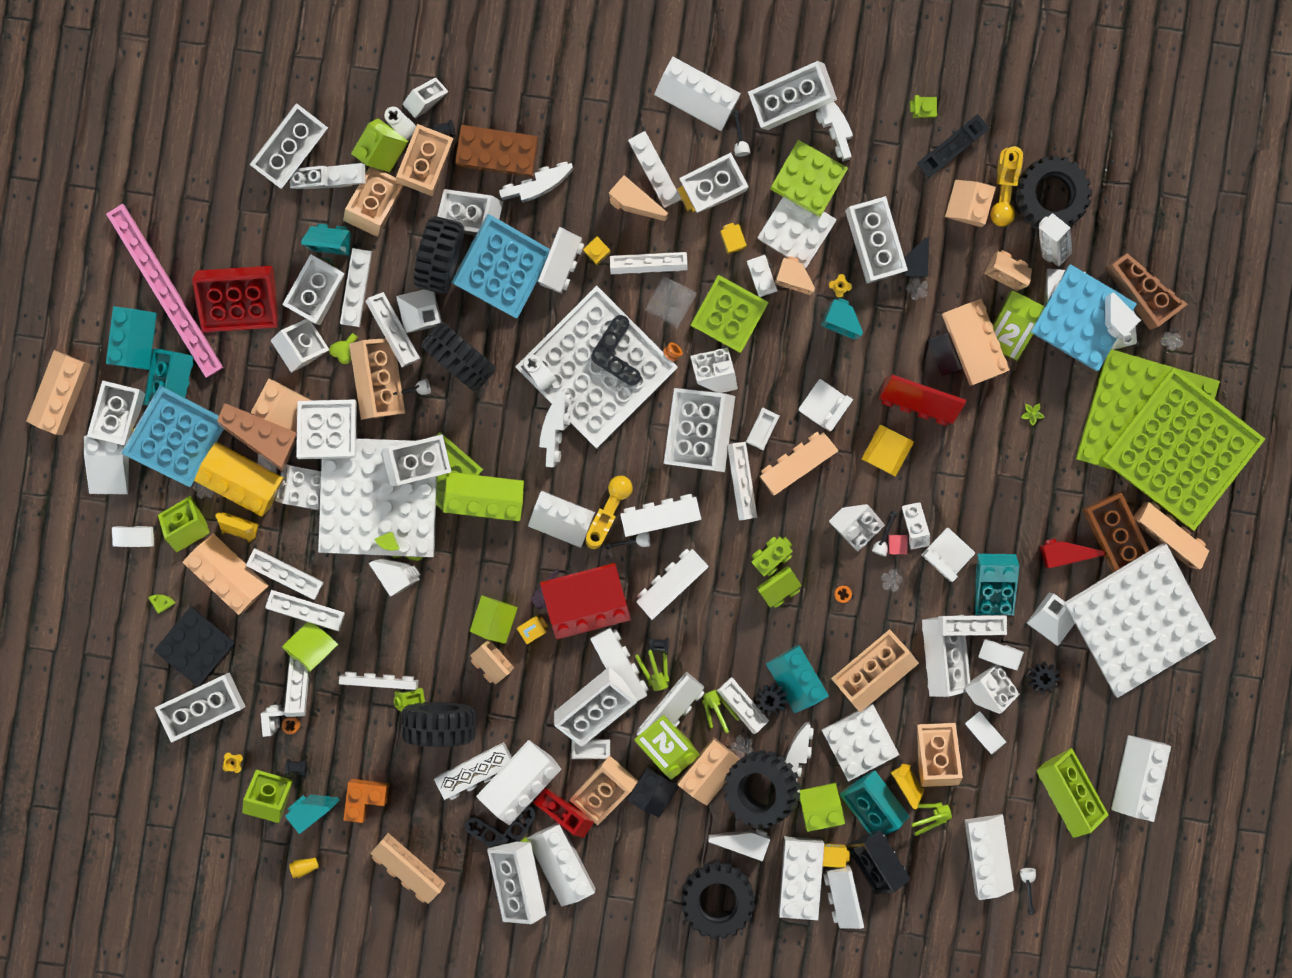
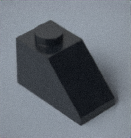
[903,238,929,278]

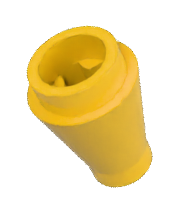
[289,857,319,879]

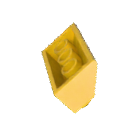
[194,442,284,517]

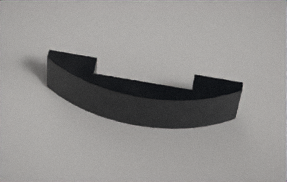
[917,114,990,178]

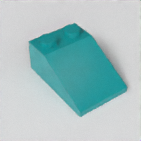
[301,224,352,256]

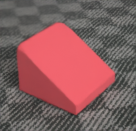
[888,535,907,554]

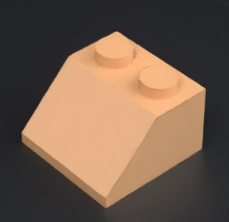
[945,180,996,227]
[775,256,815,295]

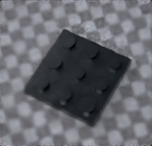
[154,606,236,687]

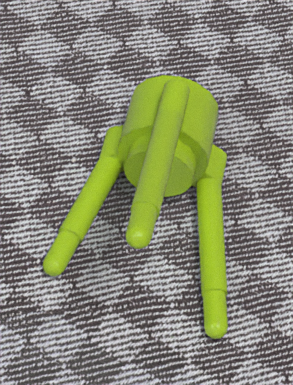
[635,650,670,691]
[702,689,740,733]
[911,802,952,836]

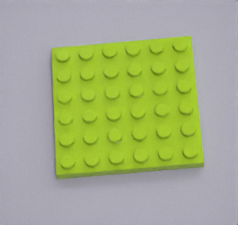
[1075,349,1220,471]
[1101,368,1265,531]

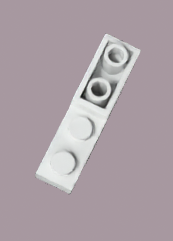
[816,101,853,162]
[499,162,573,203]
[290,163,366,189]
[539,389,572,467]
[785,722,813,792]

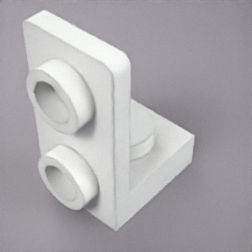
[902,503,930,550]

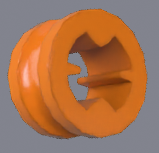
[663,342,683,362]
[834,586,852,603]
[282,717,300,734]

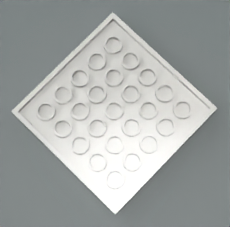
[516,286,678,448]
[318,439,437,557]
[1064,543,1216,698]

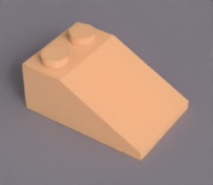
[396,124,453,196]
[343,166,404,237]
[609,175,668,221]
[984,250,1032,291]
[251,379,312,432]
[470,640,514,684]
[917,723,963,787]
[570,755,638,825]

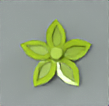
[1021,403,1044,426]

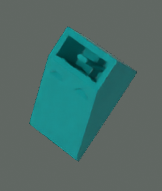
[975,554,1019,615]

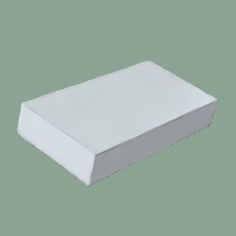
[746,408,779,450]
[572,739,610,759]

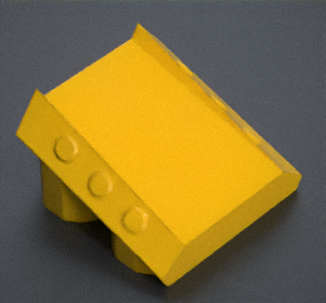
[862,425,914,476]
[215,512,259,543]
[891,764,925,809]

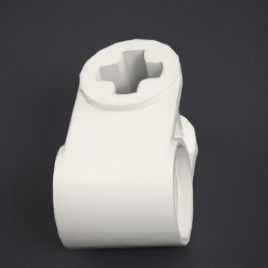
[384,107,416,141]
[524,355,557,391]

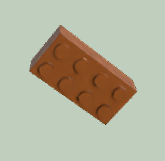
[455,125,539,178]
[1082,493,1149,573]

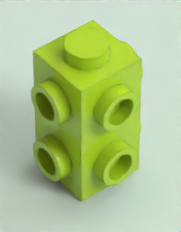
[750,536,793,576]

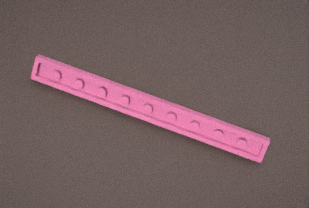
[106,204,224,378]

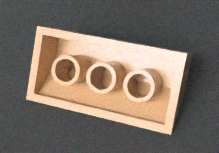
[942,299,1009,386]
[349,338,405,420]
[27,350,90,435]
[759,432,838,495]
[1133,502,1209,569]
[183,534,269,615]
[831,629,919,712]
[370,833,445,904]

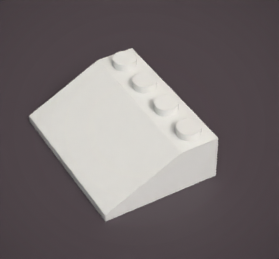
[664,388,735,472]

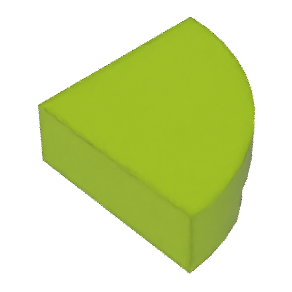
[374,531,400,551]
[148,594,176,614]

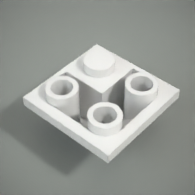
[396,290,442,333]
[691,348,738,393]
[829,504,885,552]
[1027,592,1075,646]
[964,664,1020,714]

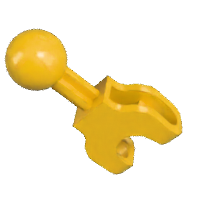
[990,146,1023,227]
[585,476,633,549]

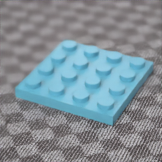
[451,214,550,318]
[1030,264,1137,371]
[121,385,224,487]

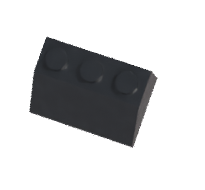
[846,830,911,894]

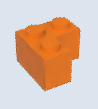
[344,779,389,823]

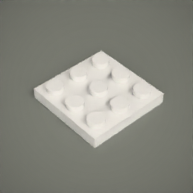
[757,197,837,269]
[297,400,357,459]
[821,703,899,781]

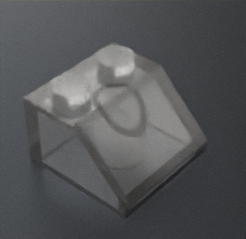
[645,276,697,329]

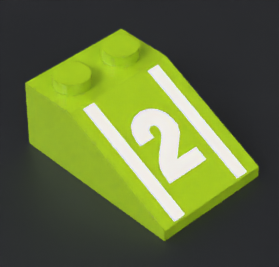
[992,290,1045,361]
[634,715,700,779]

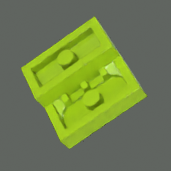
[282,622,338,672]

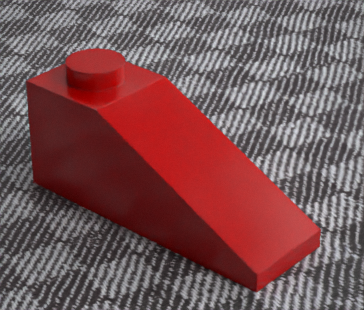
[1040,538,1105,568]
[533,787,594,838]

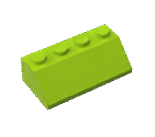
[442,472,524,521]
[1036,748,1108,838]

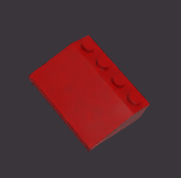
[192,266,278,332]
[878,375,966,426]
[540,563,631,640]

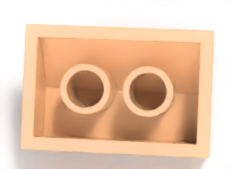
[677,737,740,806]

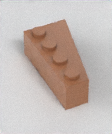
[1105,253,1188,330]
[217,403,297,472]

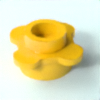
[829,274,852,297]
[222,753,243,773]

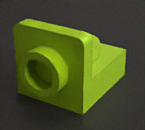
[909,95,937,118]
[394,688,425,711]

